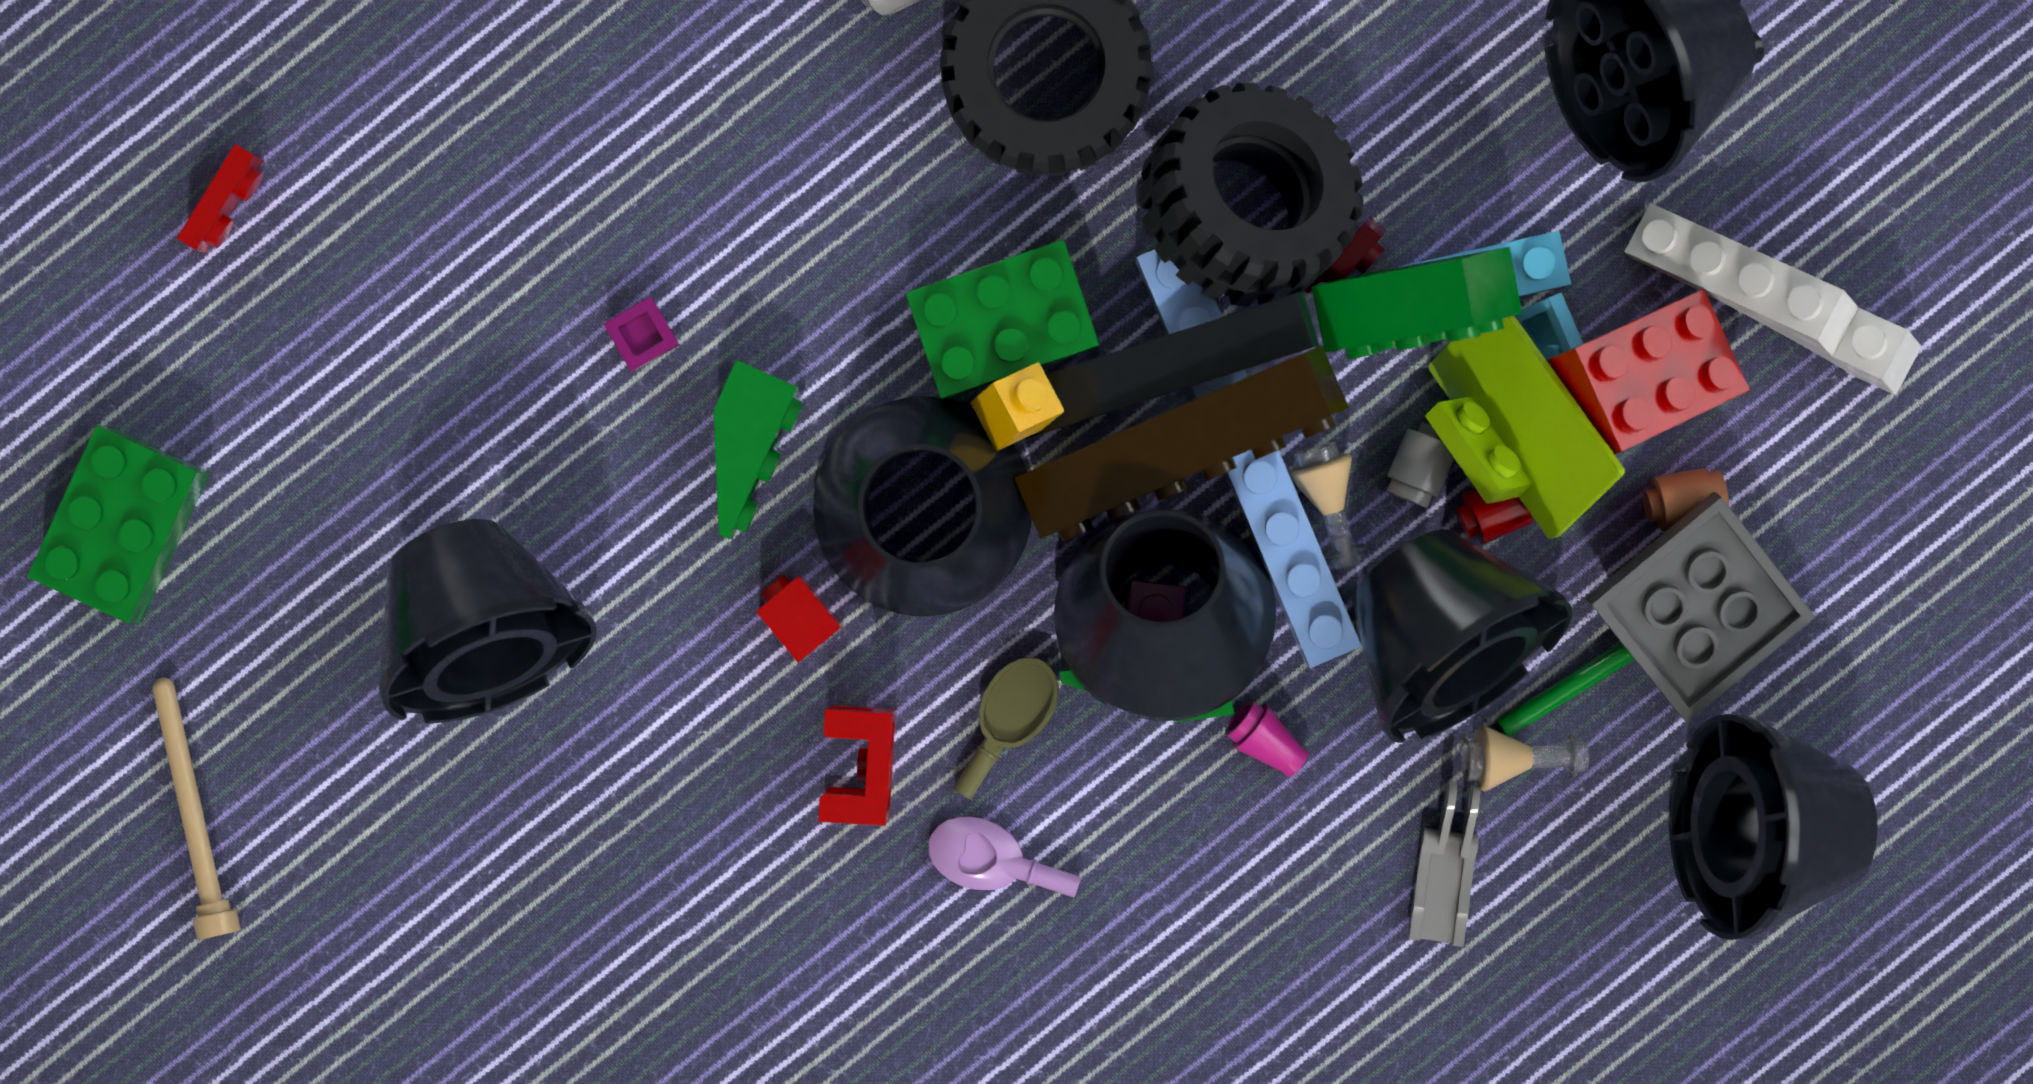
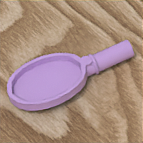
[929,816,1081,898]

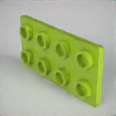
[1425,315,1625,539]

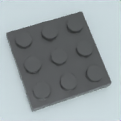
[1585,491,1815,723]

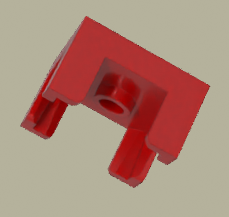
[818,704,896,826]

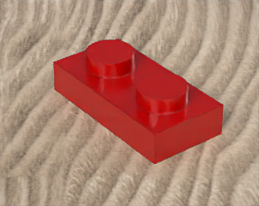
[177,144,264,254]

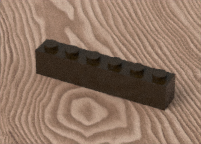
[1014,345,1349,541]

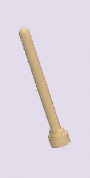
[152,677,241,940]

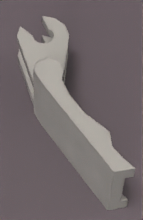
[1408,781,1481,947]

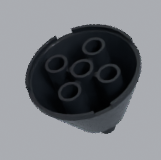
[1545,0,1764,182]

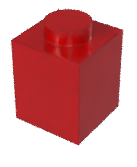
[756,574,843,663]

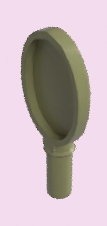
[953,657,1059,800]

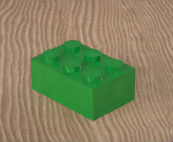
[905,239,1099,400]
[1311,247,1522,359]
[27,425,211,624]

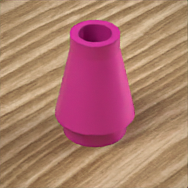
[1225,700,1309,778]

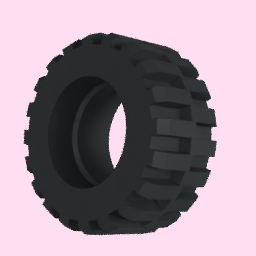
[940,0,1153,177]
[1139,82,1364,307]

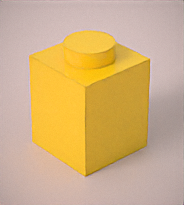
[970,362,1064,451]

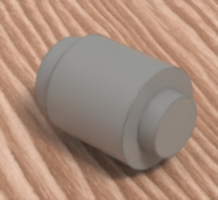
[1386,422,1454,509]

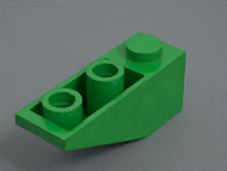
[713,360,804,539]

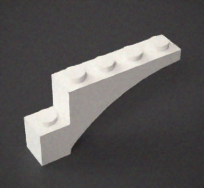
[1624,203,1922,395]

